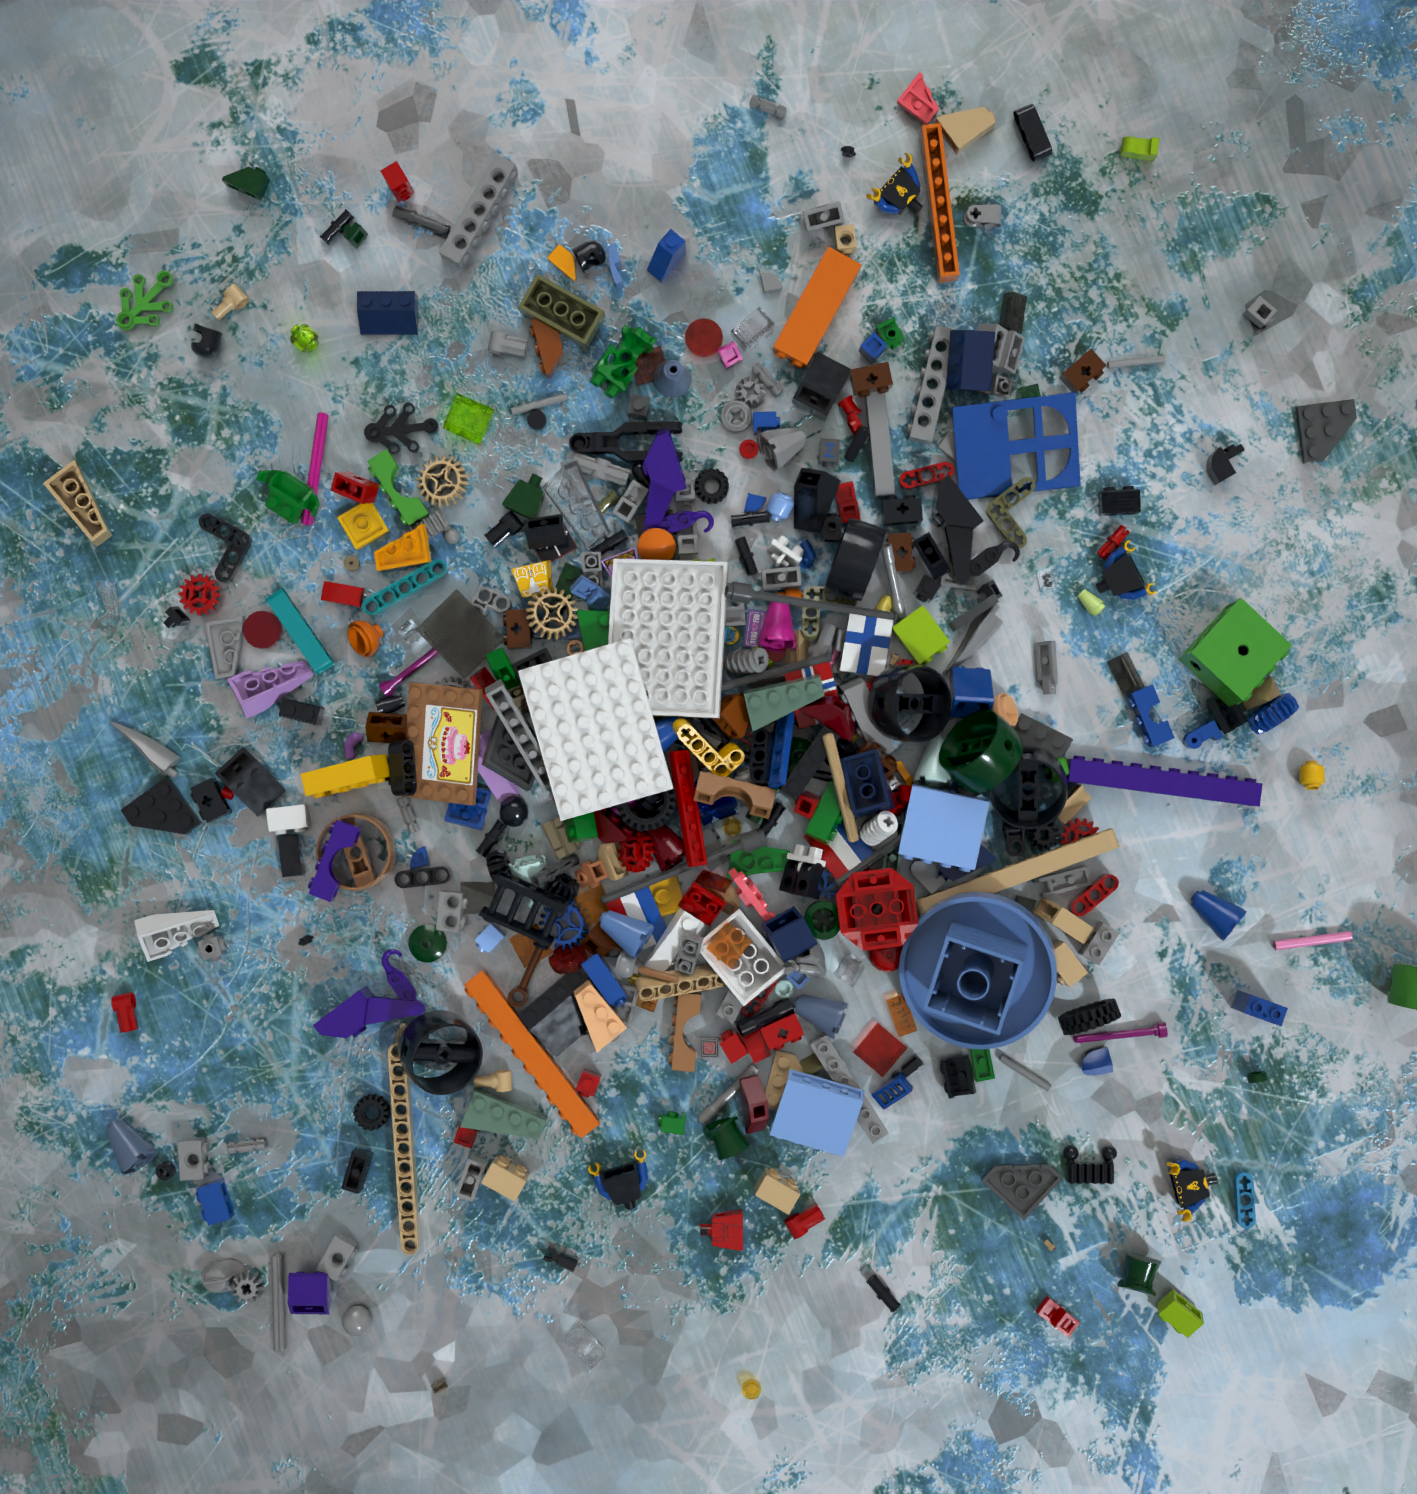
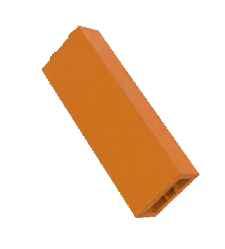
[773,246,862,369]

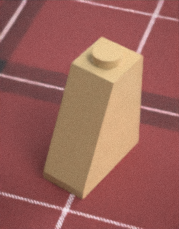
[935,106,996,155]
[1033,897,1095,944]

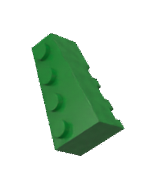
[577,610,610,651]

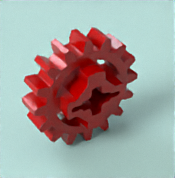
[178,574,222,616]
[1059,818,1099,845]
[617,831,655,873]

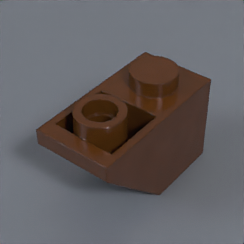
[580,922,623,957]

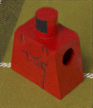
[700,1209,743,1251]

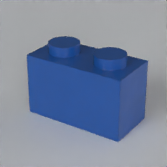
[196,1178,235,1226]

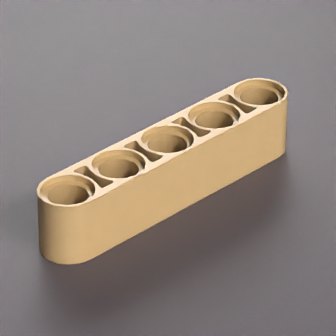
[635,963,727,1001]

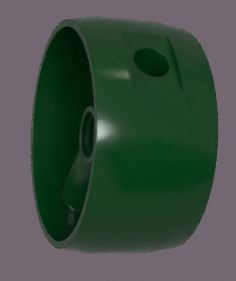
[939,710,1023,793]

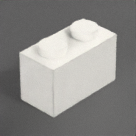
[266,804,311,835]

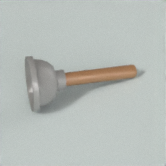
[615,950,679,983]

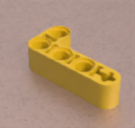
[672,718,745,777]

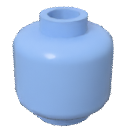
[766,491,794,521]

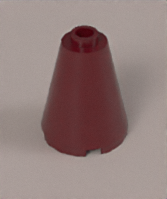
[643,817,685,872]

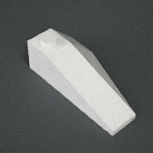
[639,907,711,976]
[134,910,219,962]

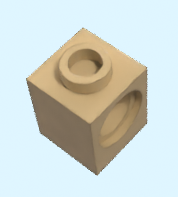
[834,224,857,256]

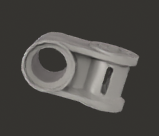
[964,204,1001,228]

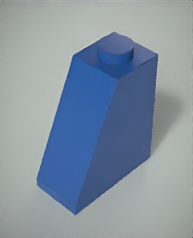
[647,229,686,283]
[581,953,629,1007]

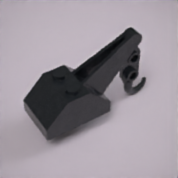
[931,475,1020,586]

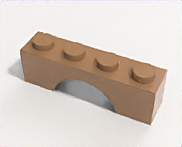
[693,771,776,819]
[668,992,702,1072]

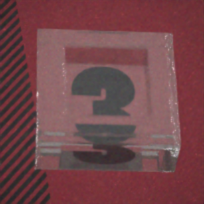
[1036,569,1059,592]

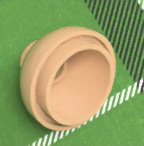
[991,693,1018,728]

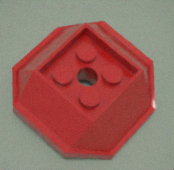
[836,868,919,951]

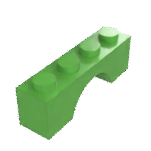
[367,449,430,526]

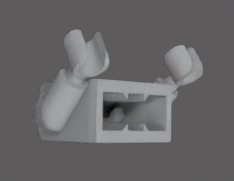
[783,937,827,978]

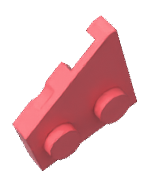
[897,72,939,125]

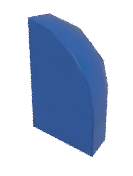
[1082,1047,1113,1076]

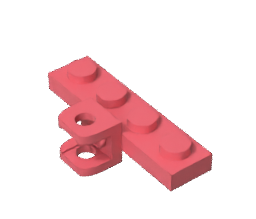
[728,868,775,922]

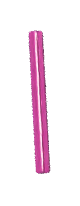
[301,412,329,526]

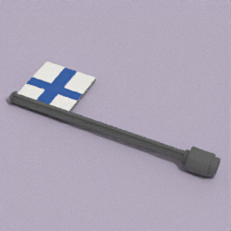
[725,582,898,676]

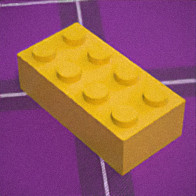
[300,754,390,799]

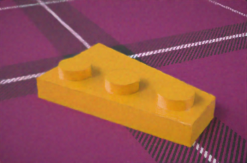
[374,524,431,571]

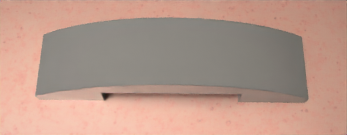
[676,480,698,555]

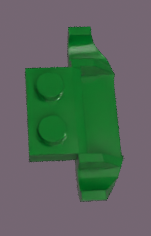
[256,470,320,524]

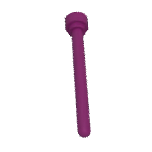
[378,634,455,697]
[1073,1022,1168,1043]

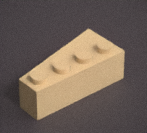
[43,460,112,547]

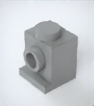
[1242,296,1277,329]

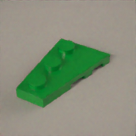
[727,840,790,878]

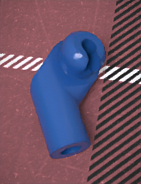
[799,540,816,569]

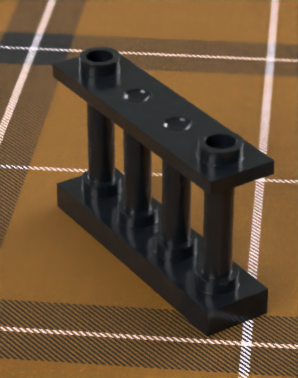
[479,869,570,947]

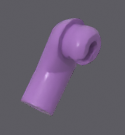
[344,732,363,759]

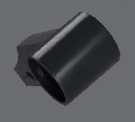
[484,511,524,548]

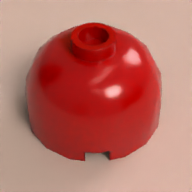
[867,944,904,972]

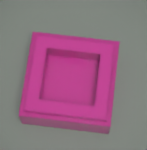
[717,341,743,368]

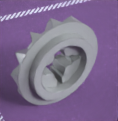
[735,376,766,407]
[721,400,752,431]

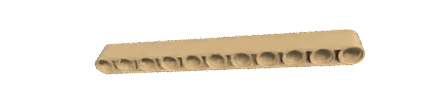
[915,828,1120,917]
[388,1041,421,1255]

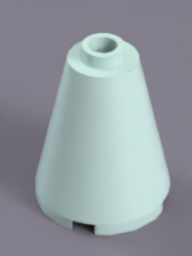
[913,735,952,789]
[508,855,547,909]

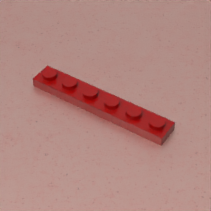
[669,750,708,867]

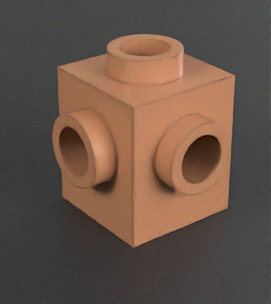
[574,860,608,889]

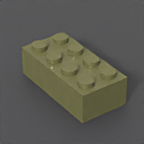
[518,274,605,350]

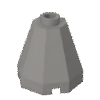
[757,427,806,472]

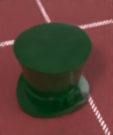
[804,900,840,940]
[703,1116,750,1160]
[1117,1252,1162,1296]

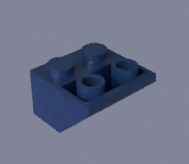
[761,906,817,963]

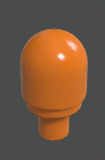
[776,588,803,598]

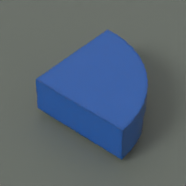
[744,493,767,513]
[410,846,430,869]

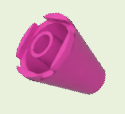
[758,601,796,652]

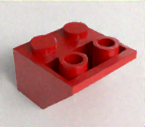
[677,880,726,926]

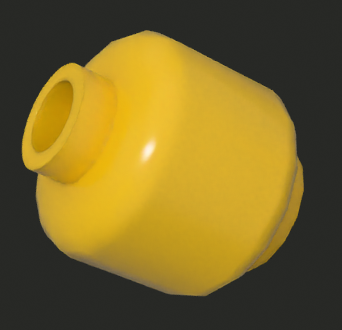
[1299,761,1325,790]

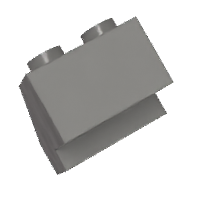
[977,323,1025,374]

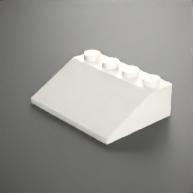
[700,909,786,1006]

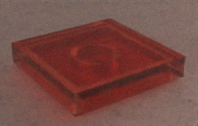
[853,1022,907,1077]

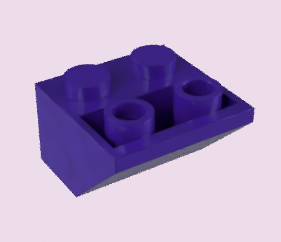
[288,1272,333,1315]

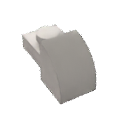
[612,480,649,523]

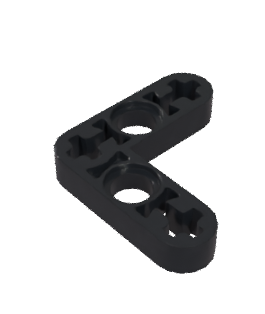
[199,514,252,583]

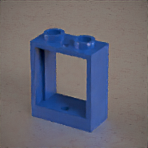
[1231,990,1288,1027]

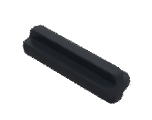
[844,426,870,462]

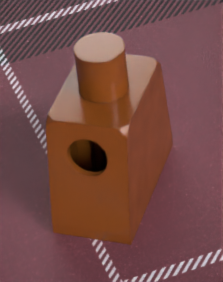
[712,691,750,739]

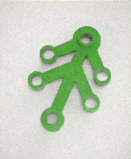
[116,270,174,330]

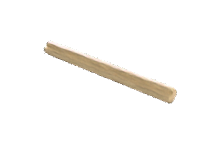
[822,733,859,842]

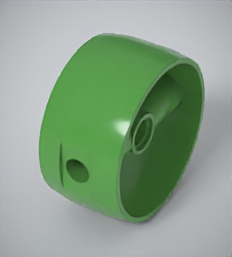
[1387,964,1417,1010]

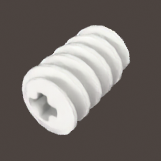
[860,811,898,846]

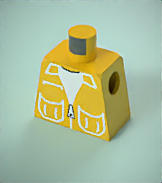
[511,560,553,606]

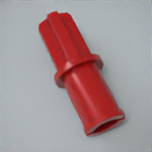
[1097,525,1130,560]

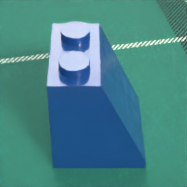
[949,666,994,718]

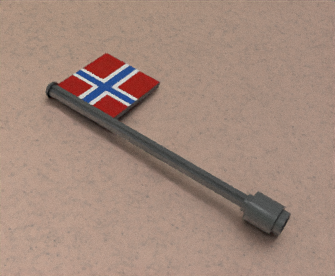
[721,652,839,729]

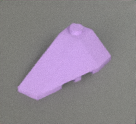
[478,729,520,804]

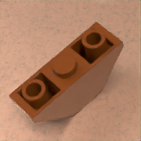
[529,318,565,379]

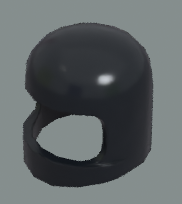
[573,240,606,276]
[191,323,223,358]

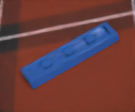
[768,712,795,789]

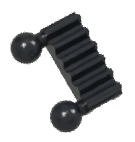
[1063,1145,1117,1184]

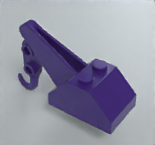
[642,428,714,533]
[313,949,426,1038]

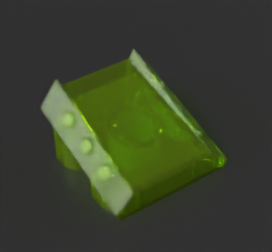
[443,393,494,445]

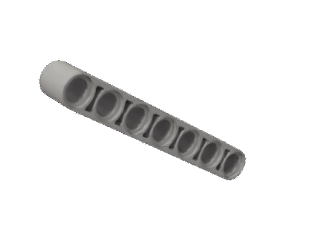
[865,377,895,498]

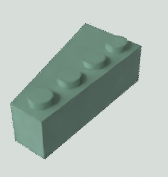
[744,674,824,731]
[460,1088,548,1139]

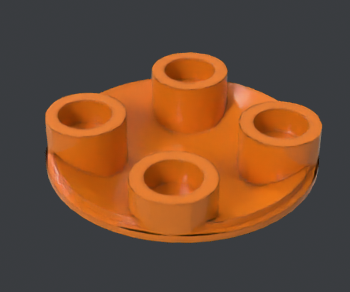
[637,528,676,560]

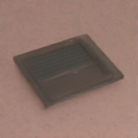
[415,589,505,679]

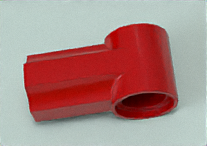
[111,992,138,1033]
[784,1204,825,1239]

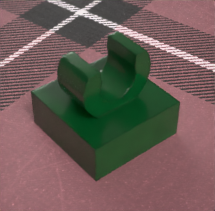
[342,222,368,249]

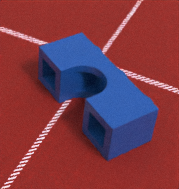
[1127,685,1175,747]

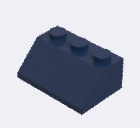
[357,291,418,335]
[946,330,995,391]

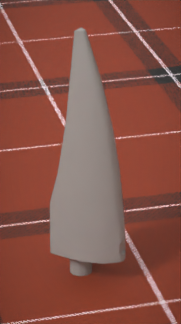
[943,604,1003,675]
[110,722,180,779]

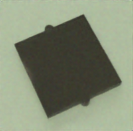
[461,882,495,914]

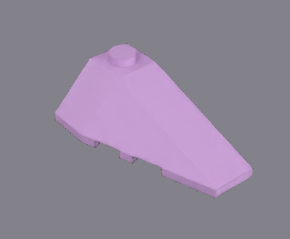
[227,660,313,719]

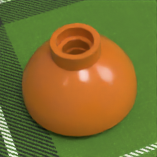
[347,620,383,657]

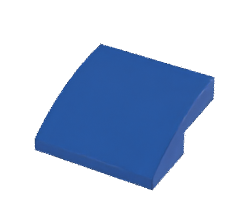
[444,787,492,831]

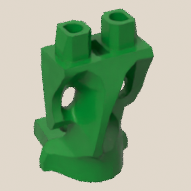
[589,325,657,398]

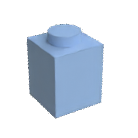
[475,923,506,953]

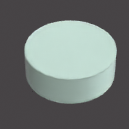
[774,979,794,999]

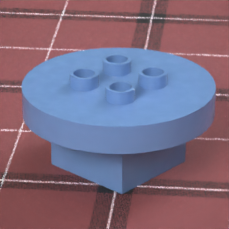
[899,892,1058,1049]

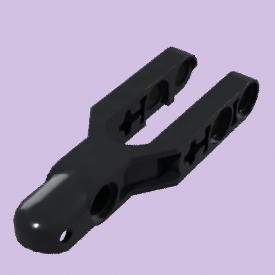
[569,421,683,463]

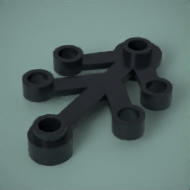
[364,403,439,455]

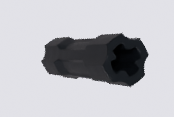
[735,998,794,1037]

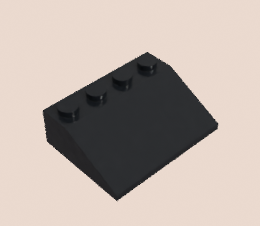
[517,963,614,1057]

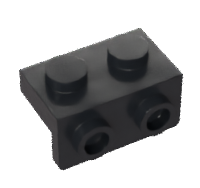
[1206,695,1247,735]
[940,1054,976,1099]

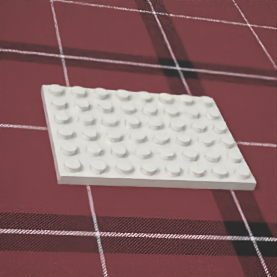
[608,559,729,718]
[518,638,674,821]

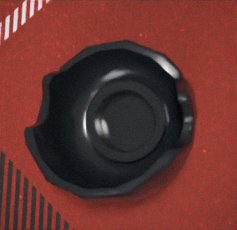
[500,796,529,827]

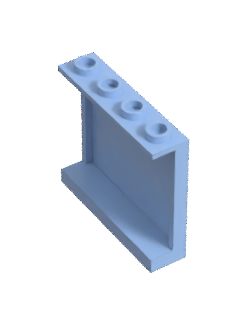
[898,784,990,872]
[769,1069,864,1157]

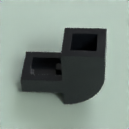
[1206,444,1245,485]

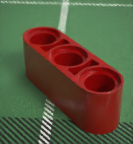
[1068,874,1119,916]

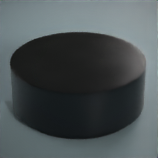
[527,410,547,430]

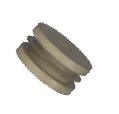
[344,555,360,572]
[431,1379,448,1394]

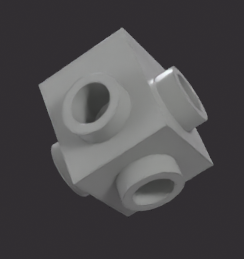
[197,933,227,962]

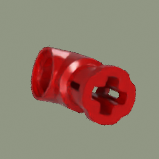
[838,395,863,435]

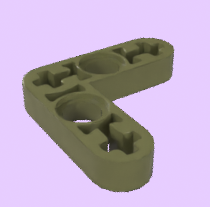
[987,477,1035,548]
[801,586,857,641]

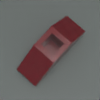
[801,696,856,742]
[594,807,639,844]
[739,1075,769,1134]

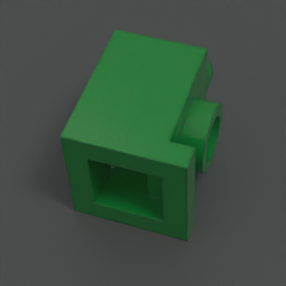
[875,317,904,351]
[657,1111,686,1135]

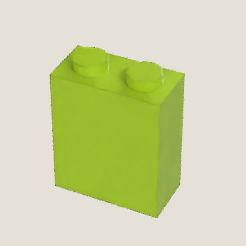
[892,605,950,666]

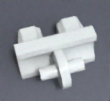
[767,535,804,568]

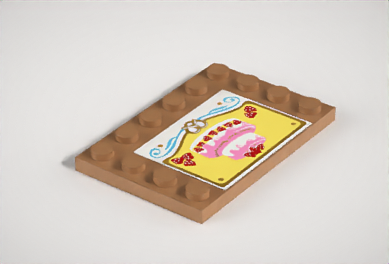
[402,682,483,806]

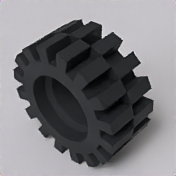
[695,468,729,504]
[353,1094,390,1131]

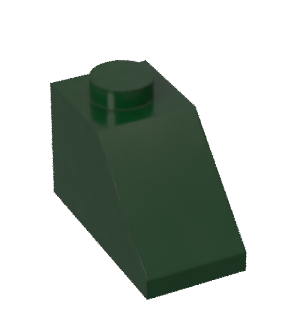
[222,167,270,201]

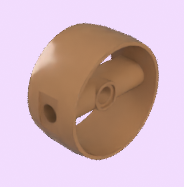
[316,813,397,891]

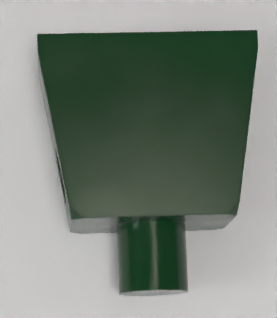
[502,473,545,519]

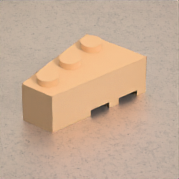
[573,979,627,1052]

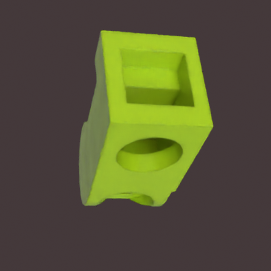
[1121,136,1160,161]

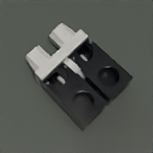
[779,844,826,900]

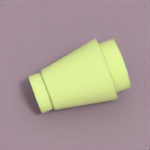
[1077,589,1106,617]

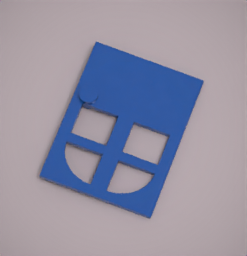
[952,392,1081,500]

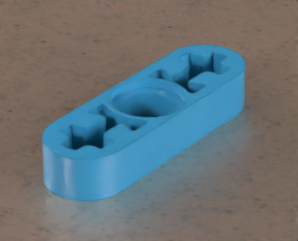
[1234,1171,1256,1229]

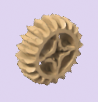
[416,455,469,507]
[526,588,578,640]

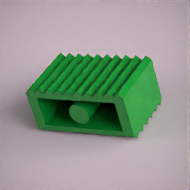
[485,648,521,690]

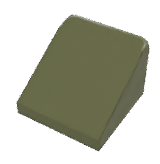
[800,1053,823,1075]

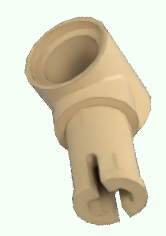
[212,284,249,321]
[474,1070,512,1092]

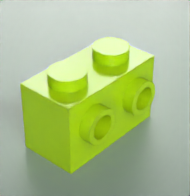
[1157,1289,1204,1338]

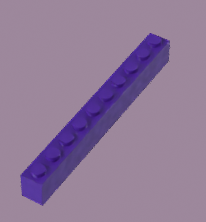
[1067,755,1263,807]

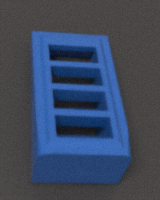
[871,1072,913,1110]

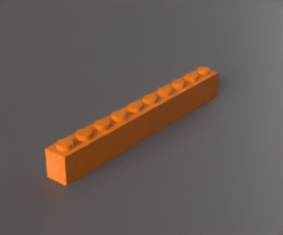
[464,969,601,1138]

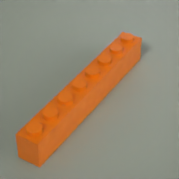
[919,123,960,283]

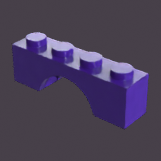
[308,820,362,902]

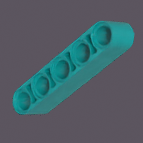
[362,559,449,616]
[266,588,335,675]

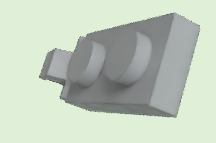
[1035,641,1058,695]

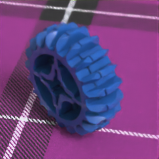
[1247,693,1299,734]
[539,899,591,950]

